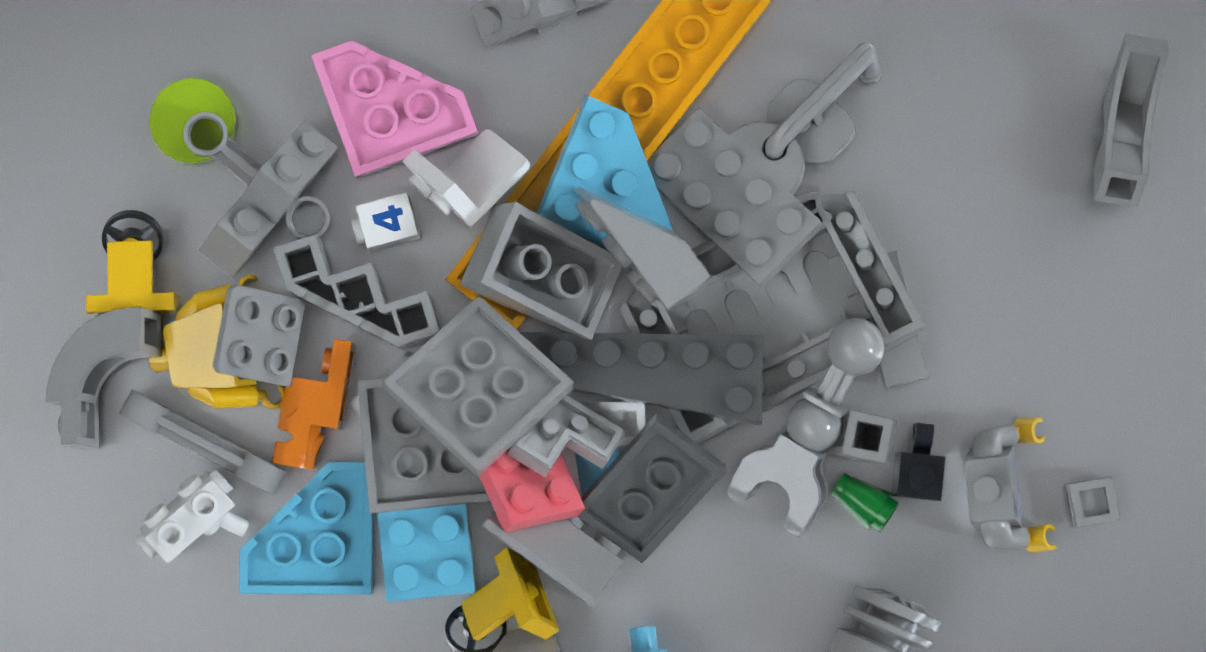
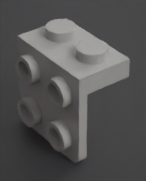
[213,285,306,387]

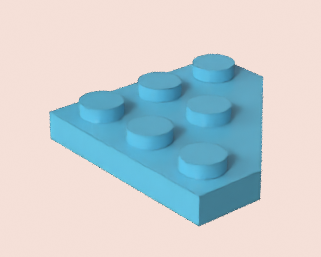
[536,95,672,247]
[239,462,374,594]

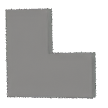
[507,395,626,478]

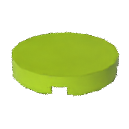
[149,78,237,165]

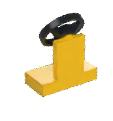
[86,210,182,317]
[445,547,559,652]

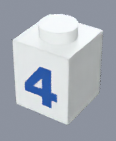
[351,192,421,252]

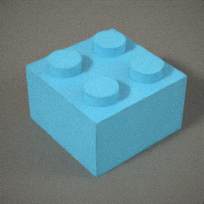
[377,504,478,602]

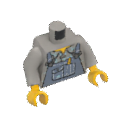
[964,418,1056,553]

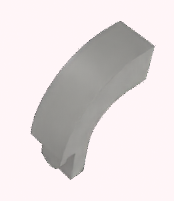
[46,307,162,449]

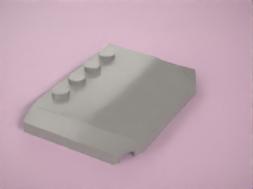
[619,191,925,443]

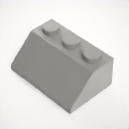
[483,511,623,607]

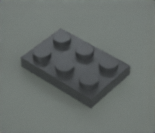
[578,414,726,563]

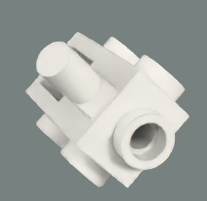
[135,469,249,564]

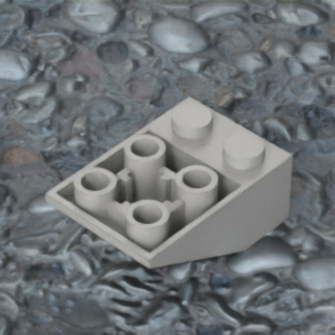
[574,186,711,309]

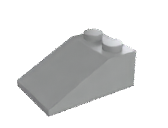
[460,202,622,340]

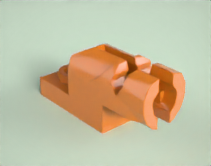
[271,339,356,470]

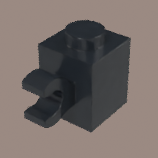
[891,423,945,501]

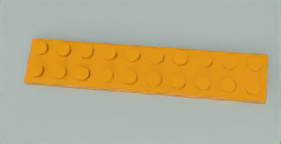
[445,0,773,330]

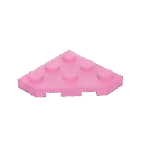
[311,40,478,179]

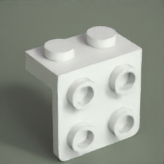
[402,129,530,227]

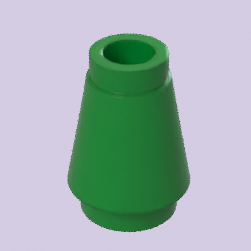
[831,473,899,532]

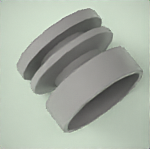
[827,585,942,652]

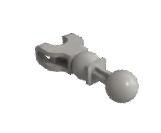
[727,318,885,537]

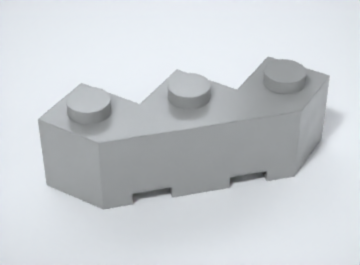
[273,234,441,350]

